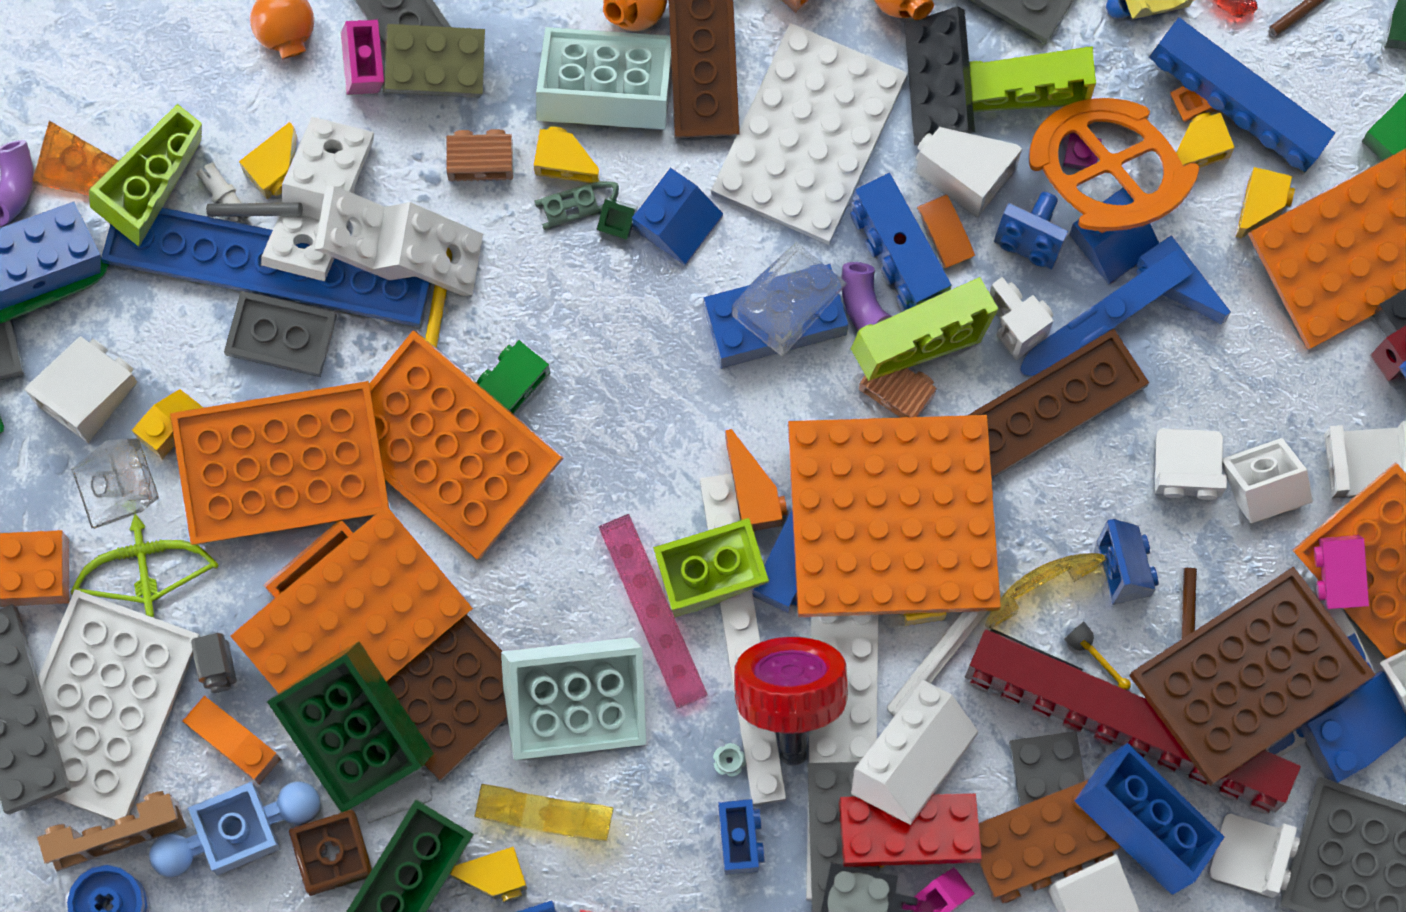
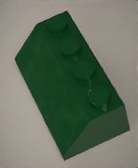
[346,799,474,912]

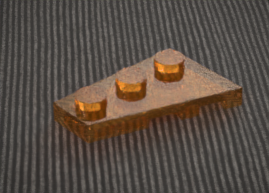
[33,120,119,195]

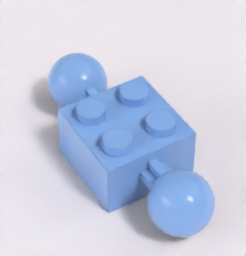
[149,781,320,877]

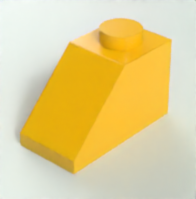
[1176,113,1235,168]
[239,121,297,199]
[534,127,600,183]
[1235,167,1295,238]
[132,389,204,460]
[450,846,528,902]

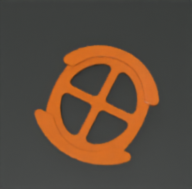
[1029,98,1199,233]

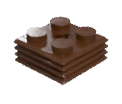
[289,810,372,896]

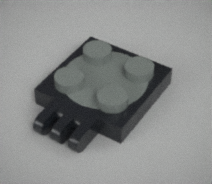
[821,862,918,912]

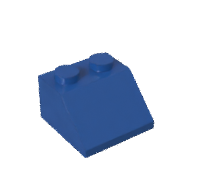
[632,167,723,266]
[1069,188,1159,285]

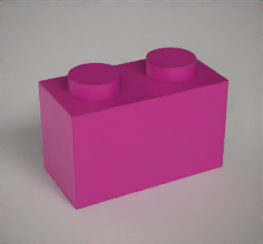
[340,20,384,95]
[1314,535,1369,609]

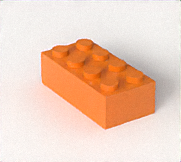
[0,530,70,607]

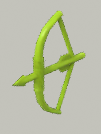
[71,513,219,617]

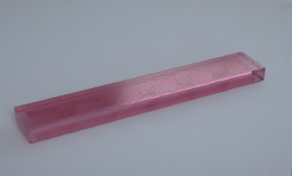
[598,514,708,709]

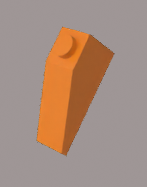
[725,429,788,531]
[183,696,281,785]

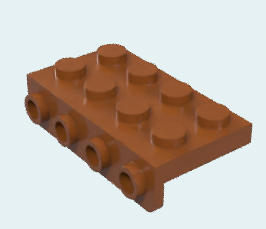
[979,779,1121,904]

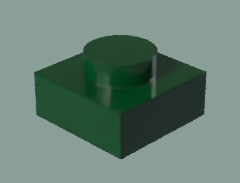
[596,197,638,240]

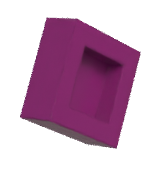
[1063,133,1102,170]

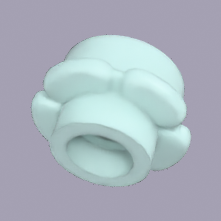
[713,743,746,777]

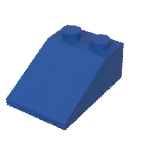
[1096,519,1159,605]
[1300,671,1406,783]

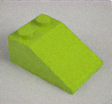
[653,518,769,618]

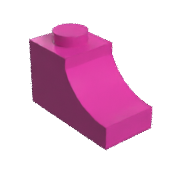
[902,867,975,912]

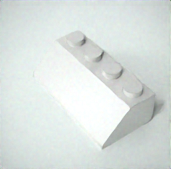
[851,680,978,825]

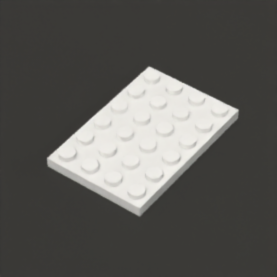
[711,23,908,245]
[38,590,201,821]

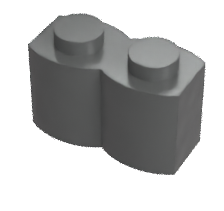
[191,633,237,693]

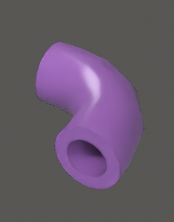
[0,140,34,226]
[841,262,892,331]

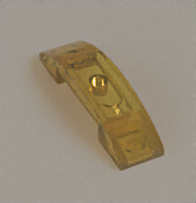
[985,553,1106,630]
[474,783,614,842]

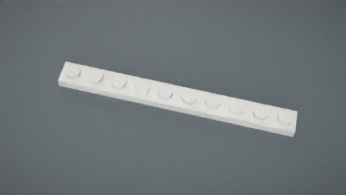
[700,473,786,806]

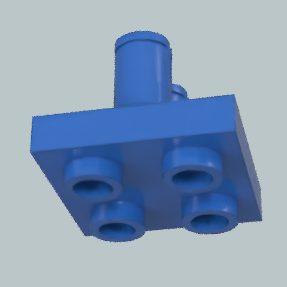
[993,192,1068,270]

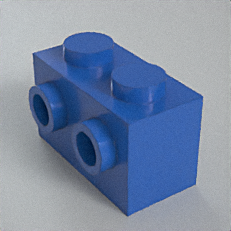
[718,799,765,875]

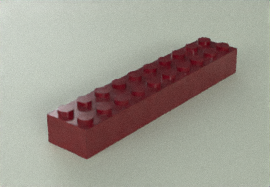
[965,629,1301,814]

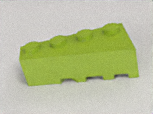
[969,46,1096,112]
[89,103,202,246]
[850,277,999,381]

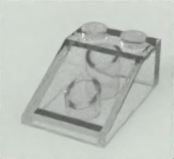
[732,242,847,357]

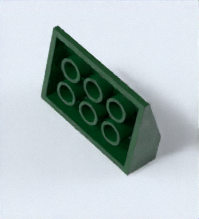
[267,641,434,813]

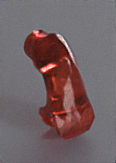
[1214,0,1258,19]

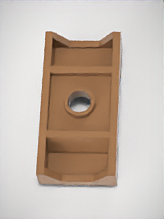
[37,791,187,871]

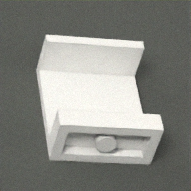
[1324,421,1406,498]

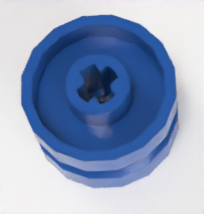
[67,865,150,912]

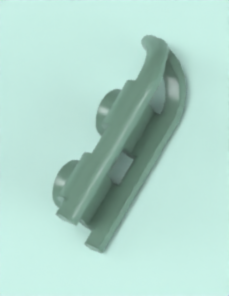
[535,181,619,230]

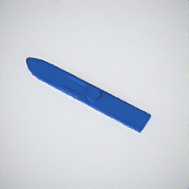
[1020,249,1193,376]

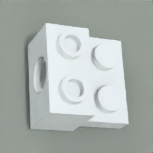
[990,277,1054,361]

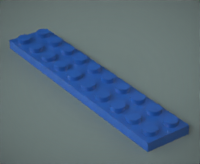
[101,208,431,327]

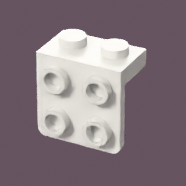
[1155,428,1227,500]
[1209,814,1300,898]

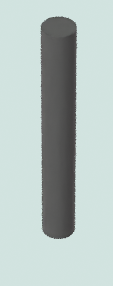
[206,203,303,217]

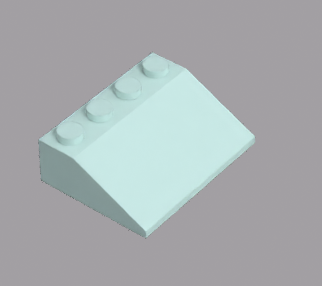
[536,27,671,130]
[501,637,646,760]

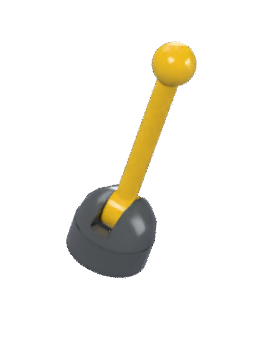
[1064,621,1131,691]

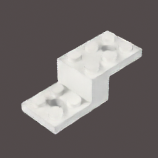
[261,117,374,281]
[314,185,483,296]

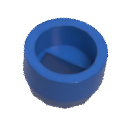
[1106,0,1131,19]

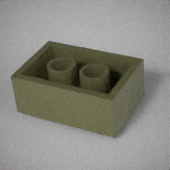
[383,24,485,98]

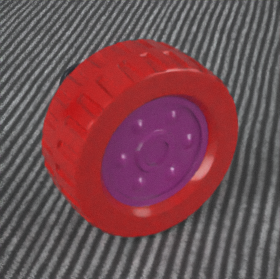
[734,637,848,765]

